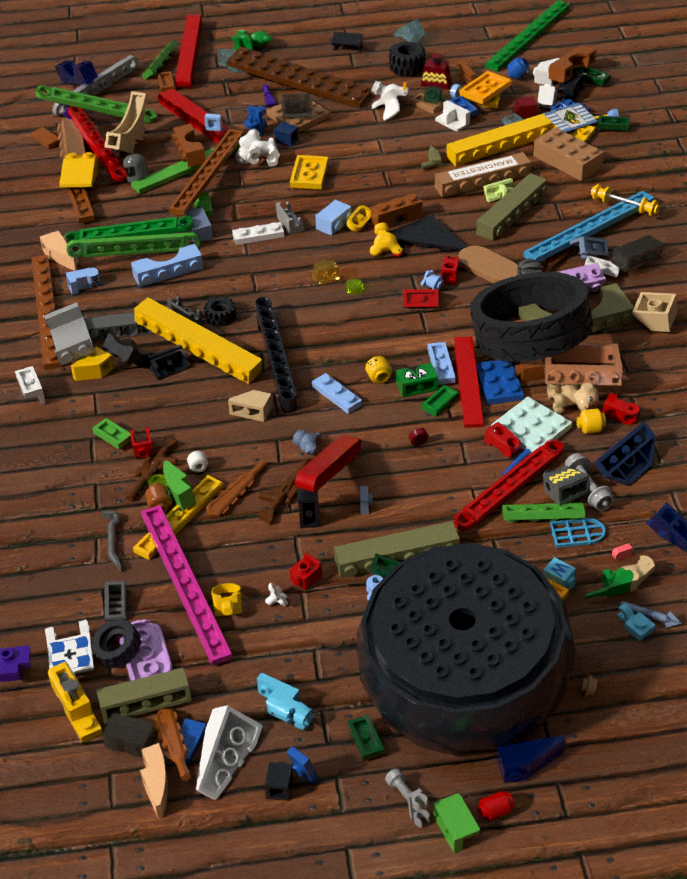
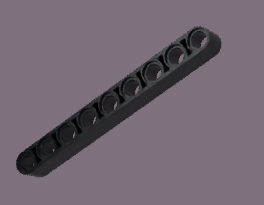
[255,297,297,413]

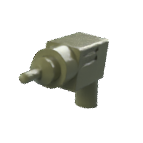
[421,145,442,170]

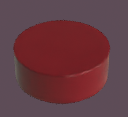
[408,428,429,446]

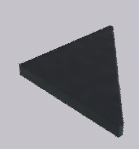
[389,215,467,251]

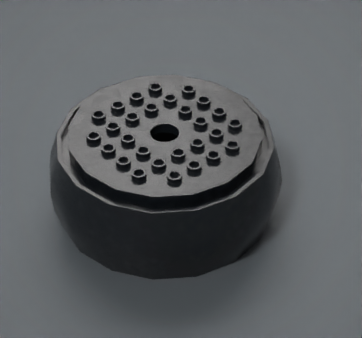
[356,543,576,757]

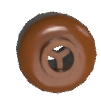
[145,483,173,512]

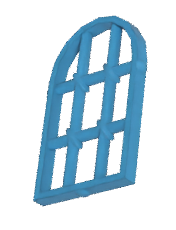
[550,518,605,548]

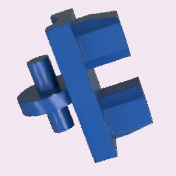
[244,105,267,136]

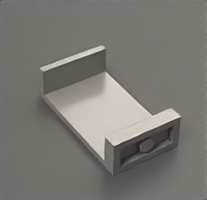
[44,302,95,366]

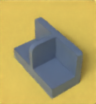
[569,236,609,259]

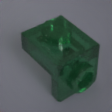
[423,86,444,104]

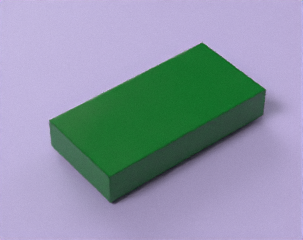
[421,385,459,417]

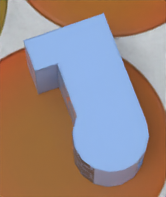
[66,268,100,295]

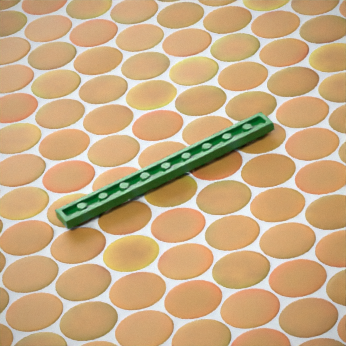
[485,0,570,72]

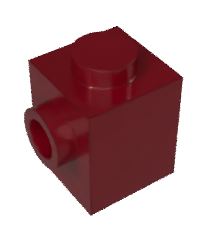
[513,96,537,119]

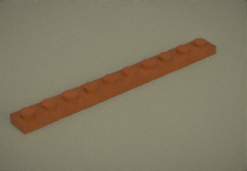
[169,129,244,216]
[31,255,62,370]

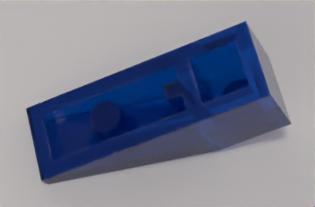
[646,502,687,552]
[497,735,566,783]

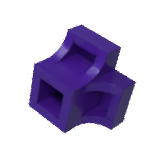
[0,645,31,682]

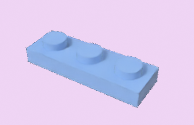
[427,342,455,385]
[312,373,362,414]

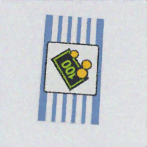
[544,103,598,132]

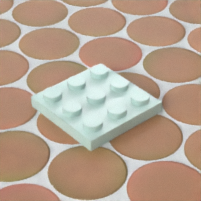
[491,397,572,453]

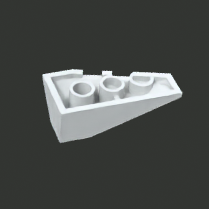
[196,705,263,800]

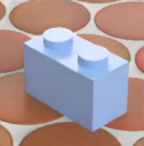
[315,200,351,236]

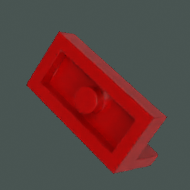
[403,289,439,308]

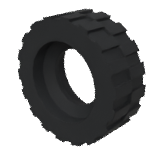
[91,618,142,668]

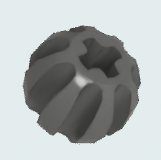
[517,258,542,275]

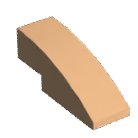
[140,743,168,819]

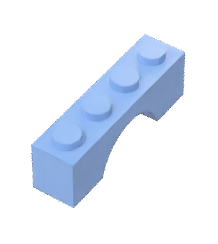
[131,244,203,287]

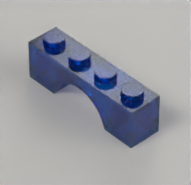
[54,60,98,85]

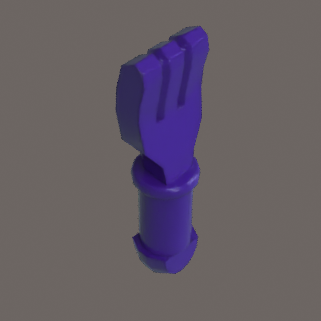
[262,84,275,106]

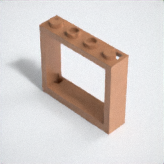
[543,343,622,386]

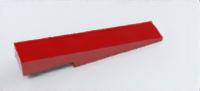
[454,336,483,428]

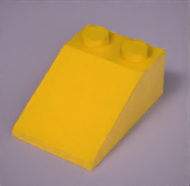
[59,152,99,188]

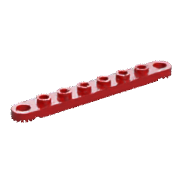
[68,106,127,182]
[454,439,564,531]

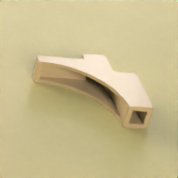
[104,91,148,154]

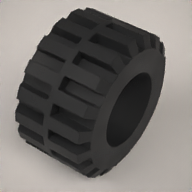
[389,41,425,76]

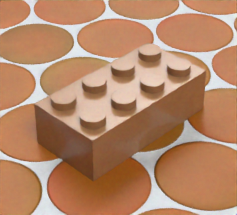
[533,127,604,181]

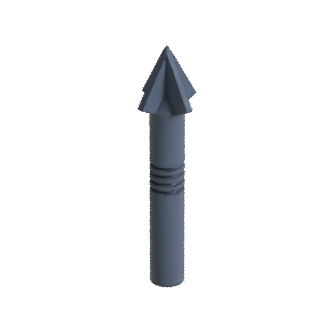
[620,601,682,627]

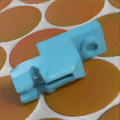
[257,672,314,731]

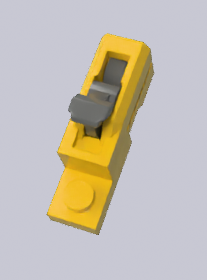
[48,662,103,743]

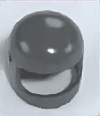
[123,154,149,182]

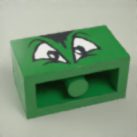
[396,363,438,398]

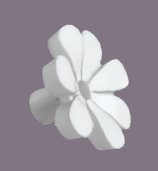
[265,582,288,606]

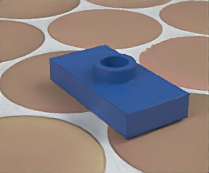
[287,747,318,784]

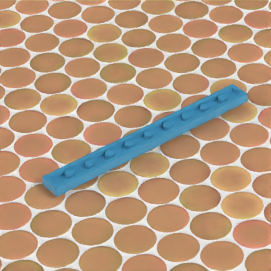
[524,191,655,262]

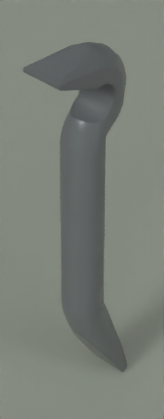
[101,511,122,572]

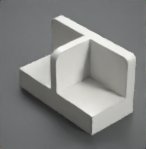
[435,100,470,132]
[15,366,46,405]

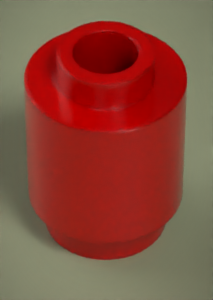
[477,791,515,822]

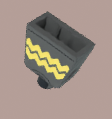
[543,466,590,505]

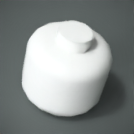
[235,147,249,164]
[187,451,208,473]

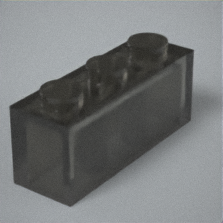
[611,235,664,272]

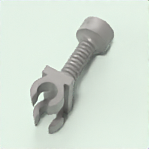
[385,768,430,827]

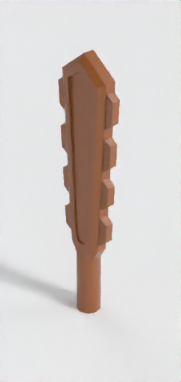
[206,460,268,518]
[153,709,191,781]

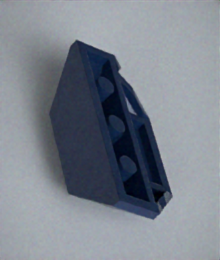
[594,421,656,486]

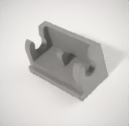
[276,201,305,235]

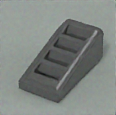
[105,581,127,621]

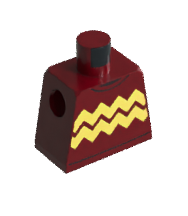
[421,53,452,90]

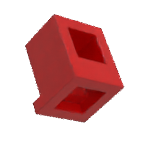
[289,553,322,590]

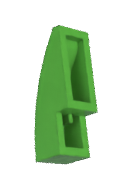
[163,460,196,510]

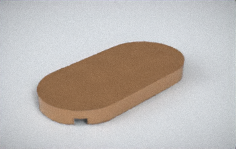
[458,246,518,283]

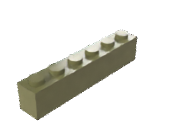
[476,173,548,241]
[334,521,460,578]

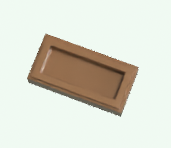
[411,93,443,114]

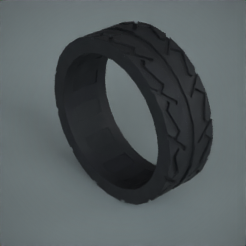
[470,272,593,362]

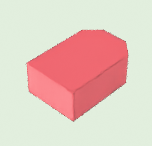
[612,543,633,561]

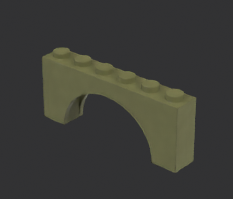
[518,283,634,333]

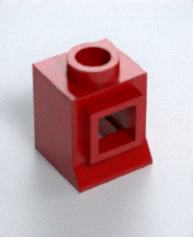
[130,427,153,458]

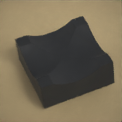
[103,333,155,367]

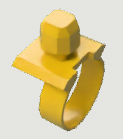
[211,583,242,616]

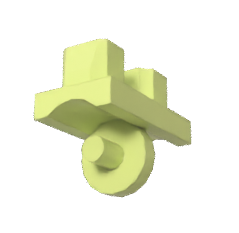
[484,178,513,202]

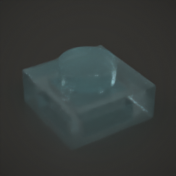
[502,113,524,125]

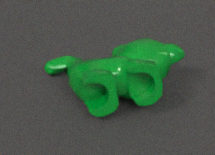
[231,30,273,51]

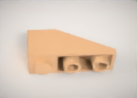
[40,231,79,271]

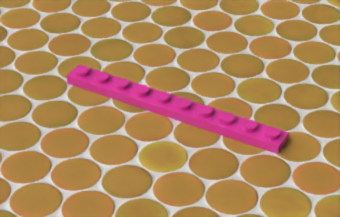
[141,505,232,666]

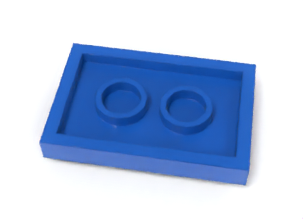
[476,360,524,405]

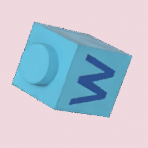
[543,557,577,589]

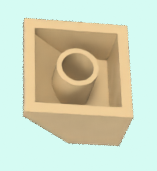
[632,292,678,332]

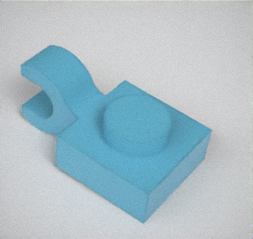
[617,603,655,641]

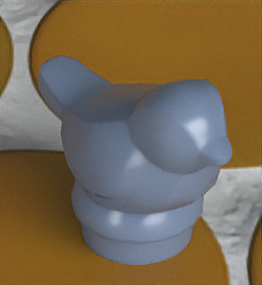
[292,429,321,456]

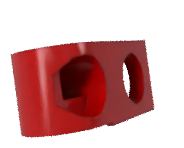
[441,256,460,285]
[602,393,640,425]
[484,422,522,457]

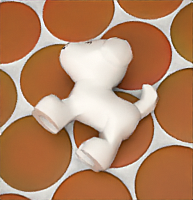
[239,129,280,166]

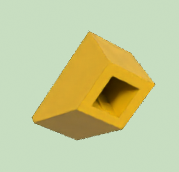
[71,347,114,381]

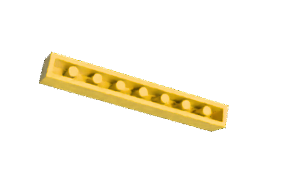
[447,110,557,166]
[134,297,262,384]

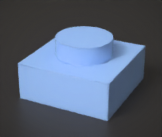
[204,114,222,131]

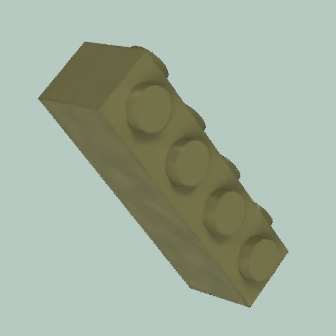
[97,668,192,724]

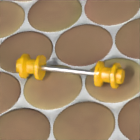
[591,184,660,217]

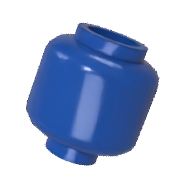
[508,57,530,80]

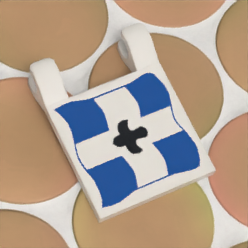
[45,620,94,674]

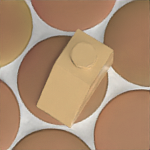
[228,390,272,422]

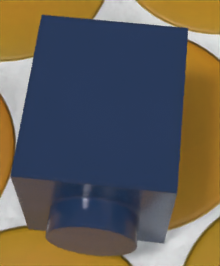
[274,122,299,147]

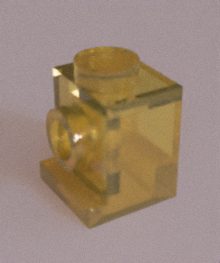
[312,258,339,285]

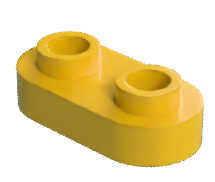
[347,205,371,231]

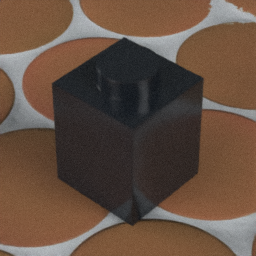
[264,762,293,801]

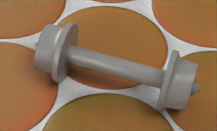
[565,453,614,511]

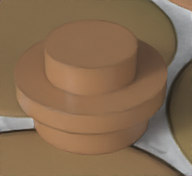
[579,674,597,697]

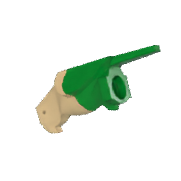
[585,555,655,599]

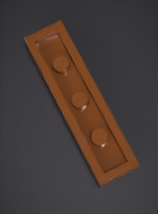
[66,187,95,224]

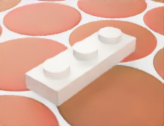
[232,222,284,245]

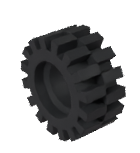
[204,296,236,327]

